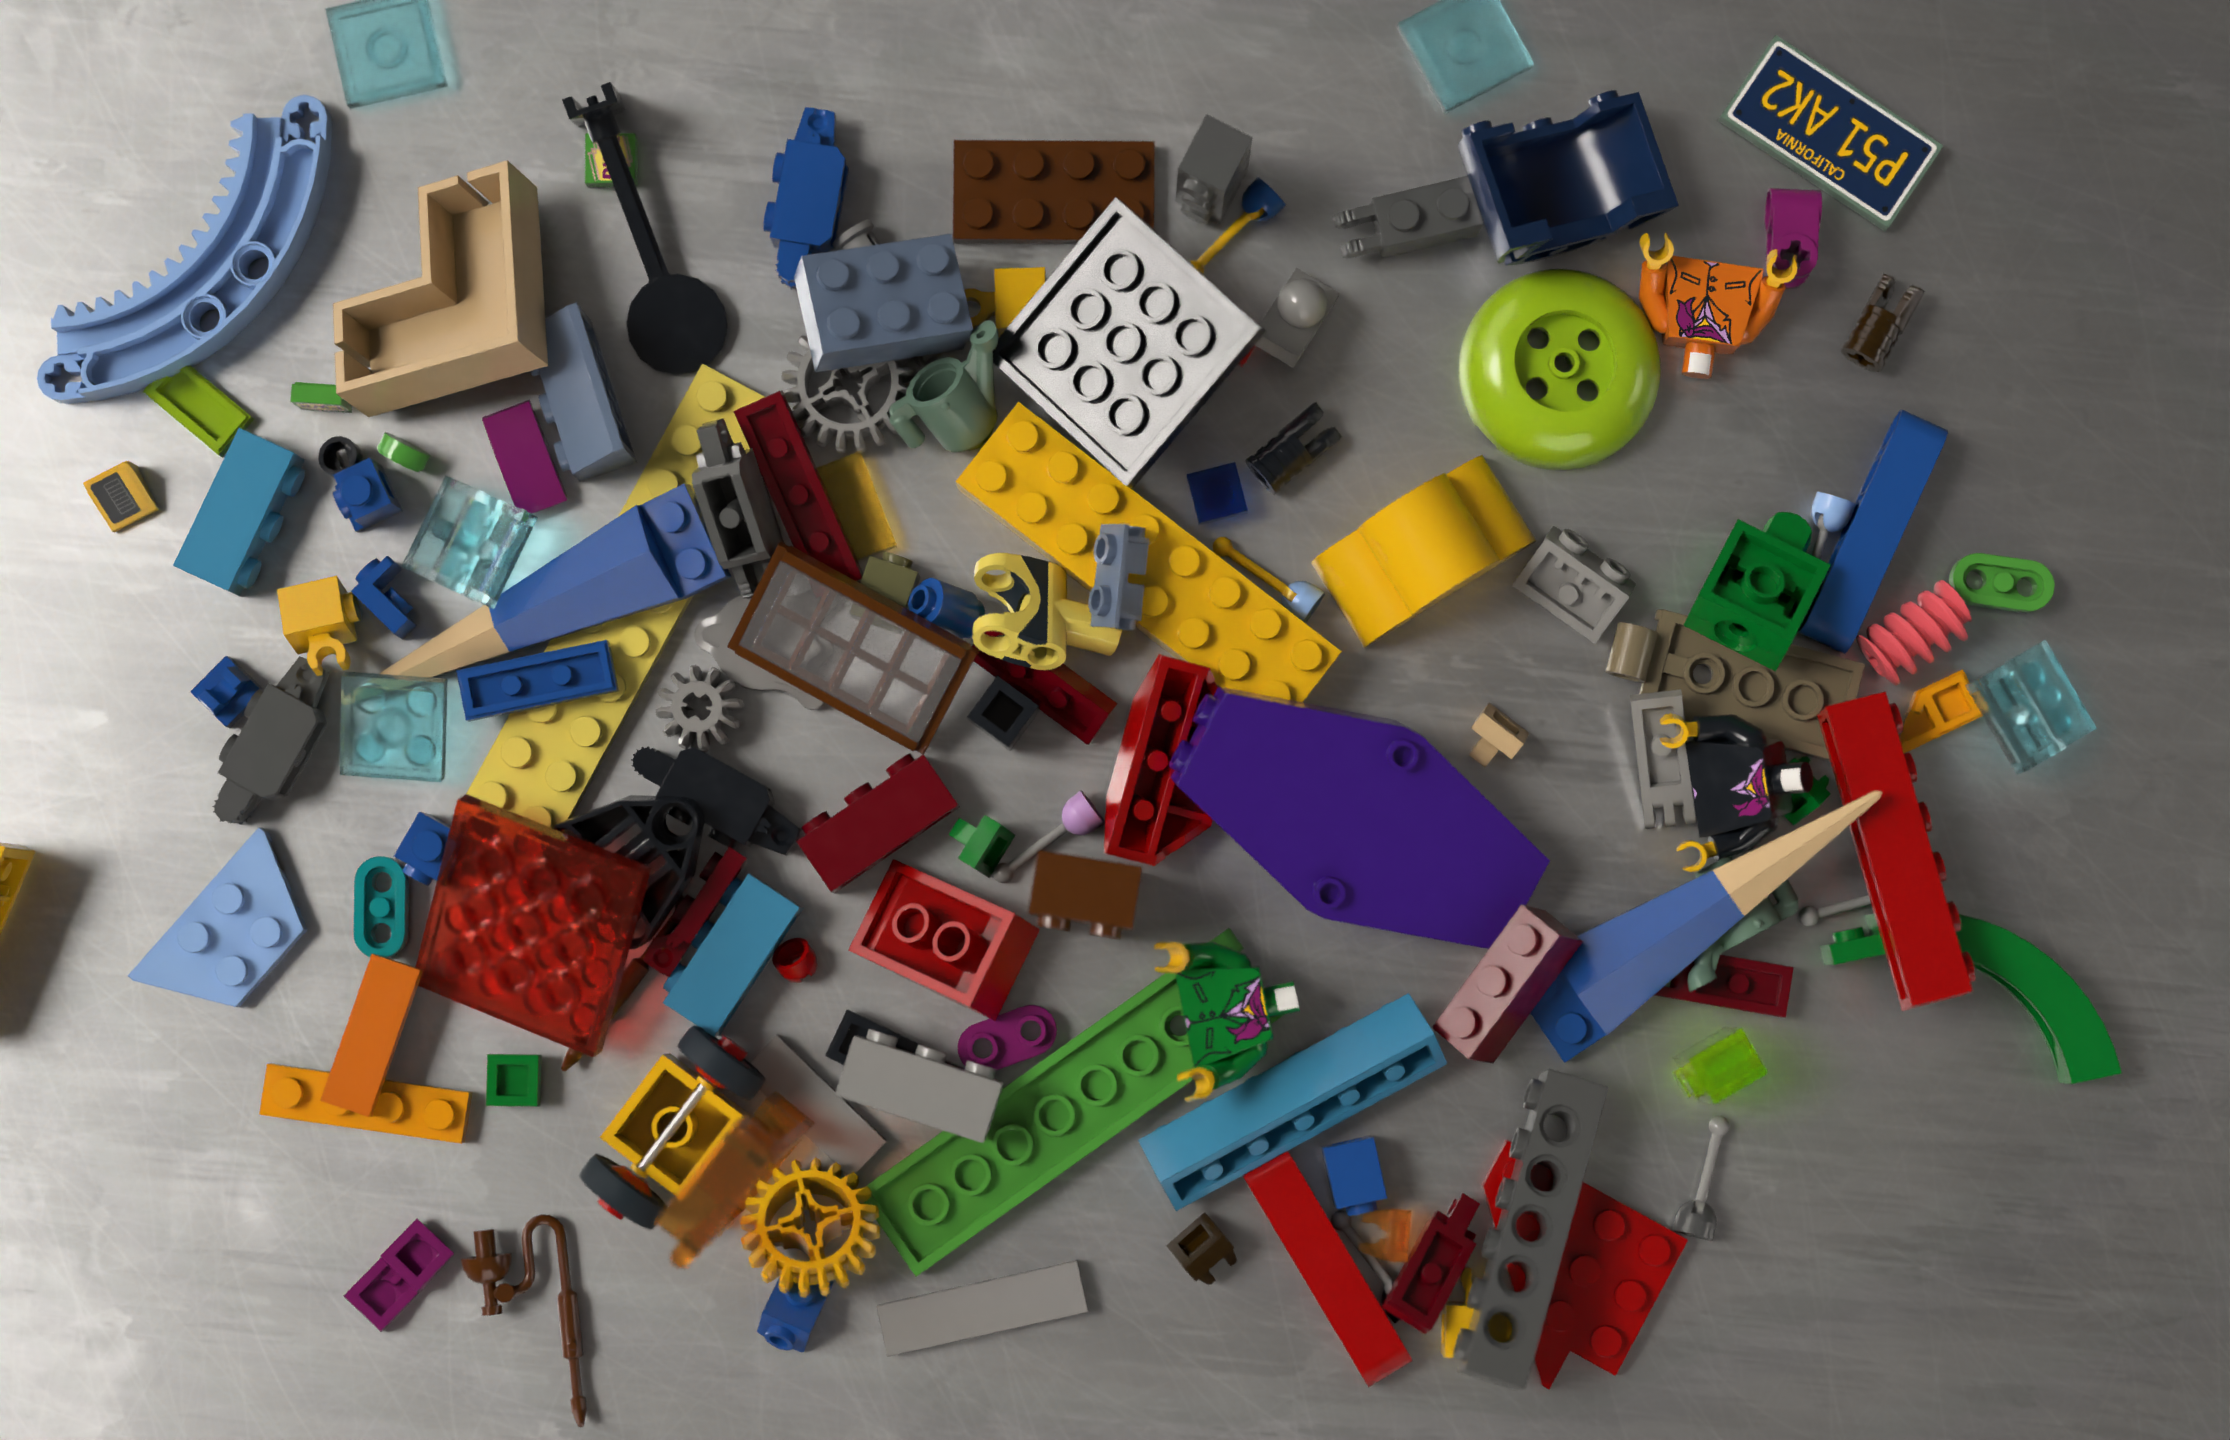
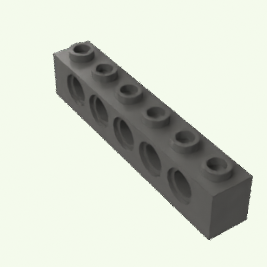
[1453,1069,1609,1391]

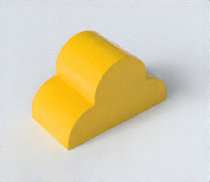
[1311,455,1537,648]

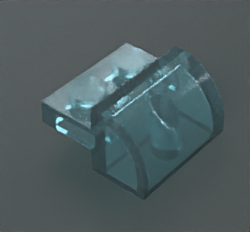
[401,475,538,609]
[1965,640,2097,775]

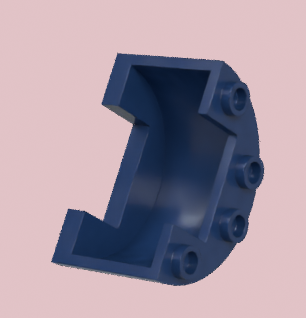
[1458,90,1679,265]

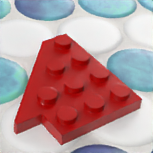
[1481,1140,1688,1390]

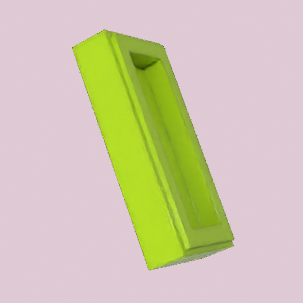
[142,365,254,457]

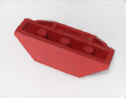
[1104,654,1218,866]

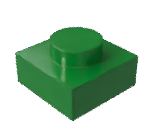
[486,1054,542,1106]

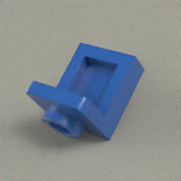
[757,1277,834,1352]

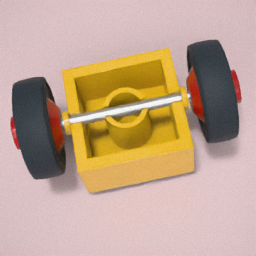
[579,1025,766,1230]

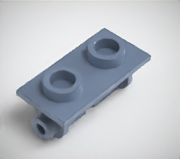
[1088,524,1150,631]

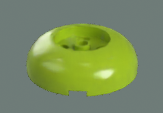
[1458,269,1661,470]

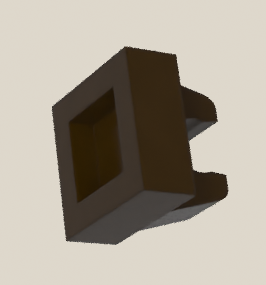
[1166,1212,1237,1285]

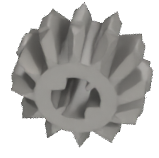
[656,665,744,752]

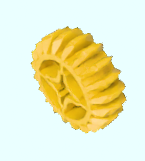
[740,1157,880,1298]

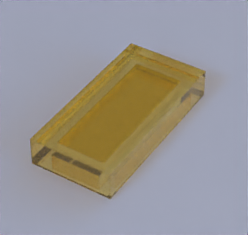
[817,452,897,562]

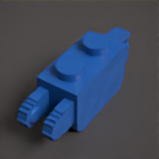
[763,107,849,290]

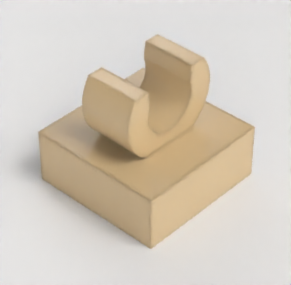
[1469,703,1529,767]

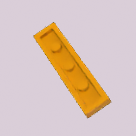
[259,1063,473,1144]

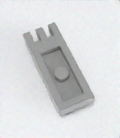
[1630,689,1696,829]

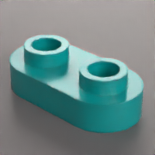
[353,856,409,958]

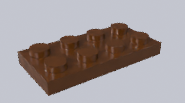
[953,140,1155,244]

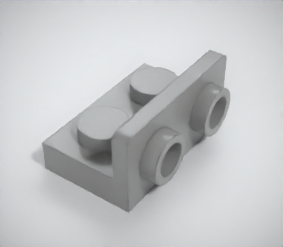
[1512,526,1636,644]

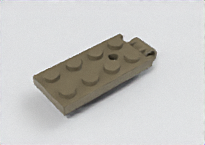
[1605,609,1865,762]

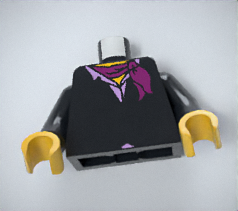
[1659,713,1813,872]

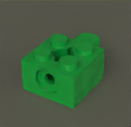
[1683,512,1830,672]

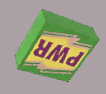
[585,133,638,187]
[290,382,352,413]

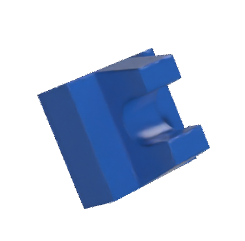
[190,656,264,728]

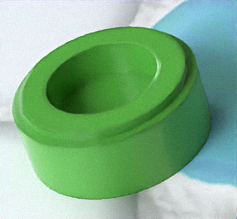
[377,432,431,472]

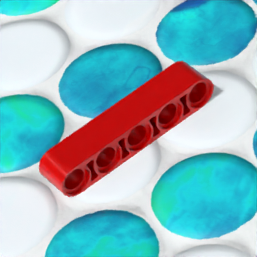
[1242,1151,1413,1387]

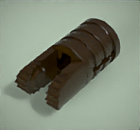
[1841,274,1924,372]

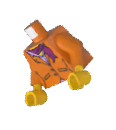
[1639,233,1798,379]

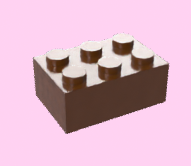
[1028,850,1142,940]

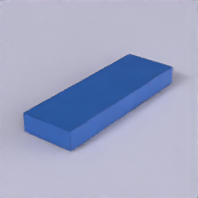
[456,640,619,722]

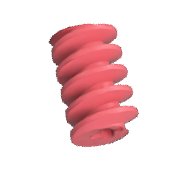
[1856,580,1972,686]

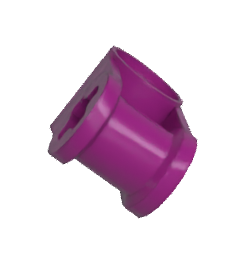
[1765,188,1822,289]

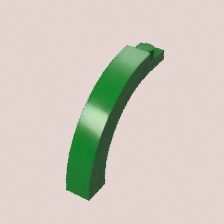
[1820,914,2122,1085]

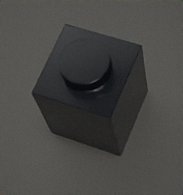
[967,676,1040,751]

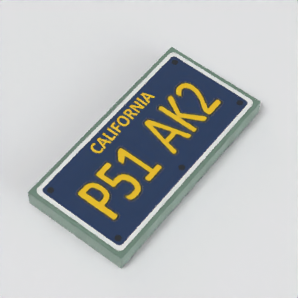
[1718,35,1943,231]

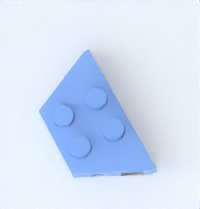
[128,827,308,1007]

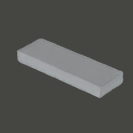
[750,1035,887,1175]

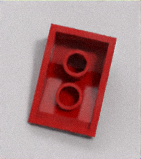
[848,859,1040,1021]

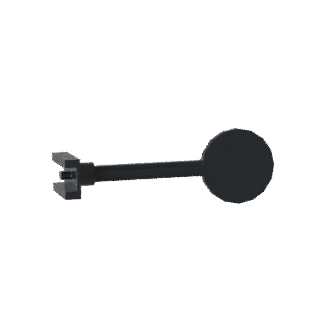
[562,82,728,375]

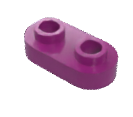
[957,1005,1057,1071]

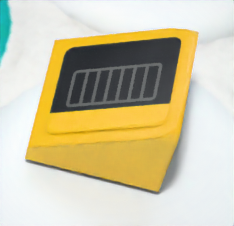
[83,461,159,533]

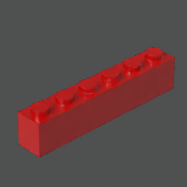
[1817,691,1976,1011]

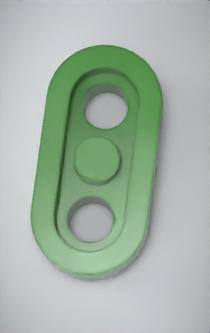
[1949,553,2055,613]

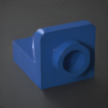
[351,556,417,639]

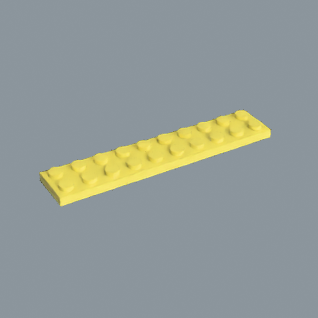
[458,363,765,852]

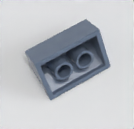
[530,303,637,481]

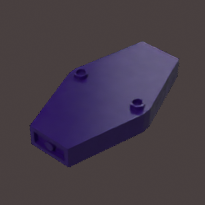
[1169,687,1550,949]

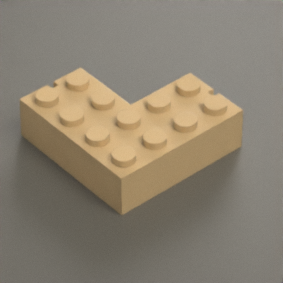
[333,160,548,417]

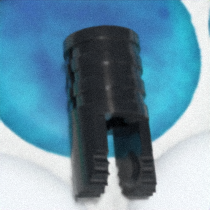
[1245,402,1342,495]

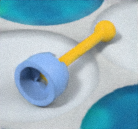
[1213,537,1325,623]

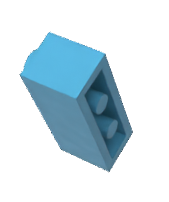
[173,428,305,596]
[663,874,804,1037]

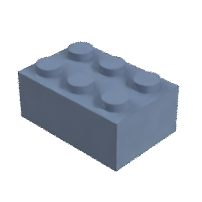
[794,234,973,373]

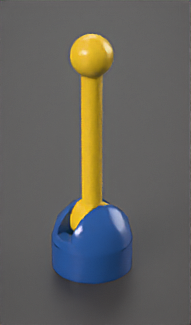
[1190,177,1286,273]

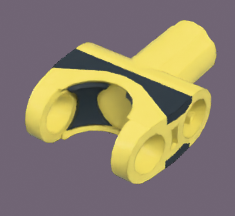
[972,553,1122,670]

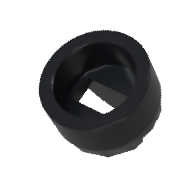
[318,436,363,478]

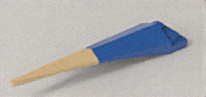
[341,483,732,704]
[1531,791,1882,1063]

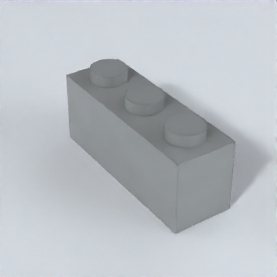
[835,1029,1004,1143]

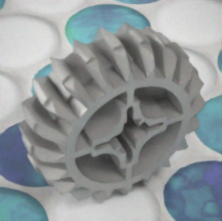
[781,335,917,453]

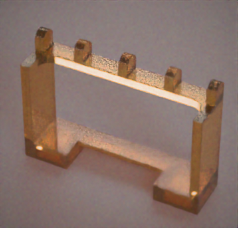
[655,1091,815,1268]

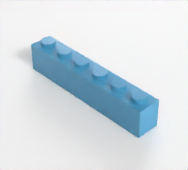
[1138,993,1448,1211]

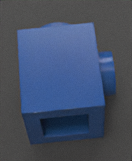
[394,811,474,886]

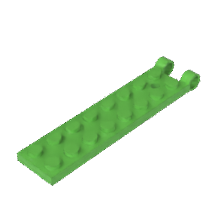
[864,928,1285,1277]

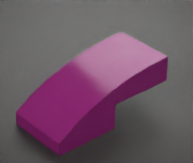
[482,400,567,518]
[344,1219,454,1333]

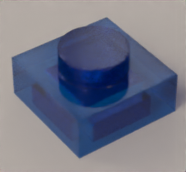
[1186,462,1248,526]

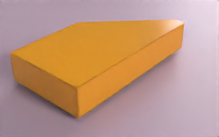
[1899,669,1985,753]

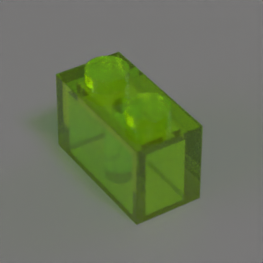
[1672,1027,1768,1105]

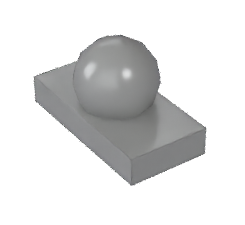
[1255,268,1340,368]

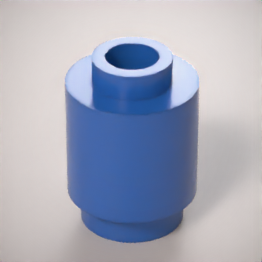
[908,578,985,639]

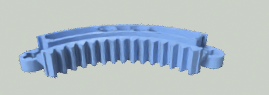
[37,95,332,404]

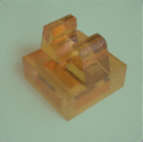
[1358,1209,1412,1263]

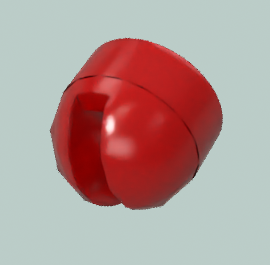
[772,938,818,983]

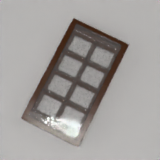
[727,542,979,754]

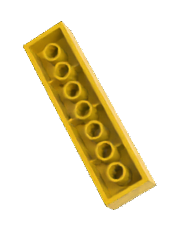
[955,401,1342,702]

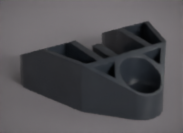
[543,795,705,949]

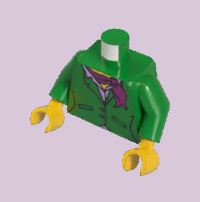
[1154,942,1300,1102]

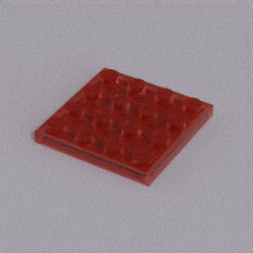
[416,794,652,1058]

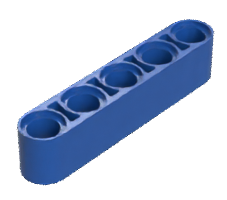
[1798,409,1948,654]

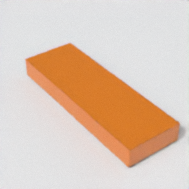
[320,954,423,1117]

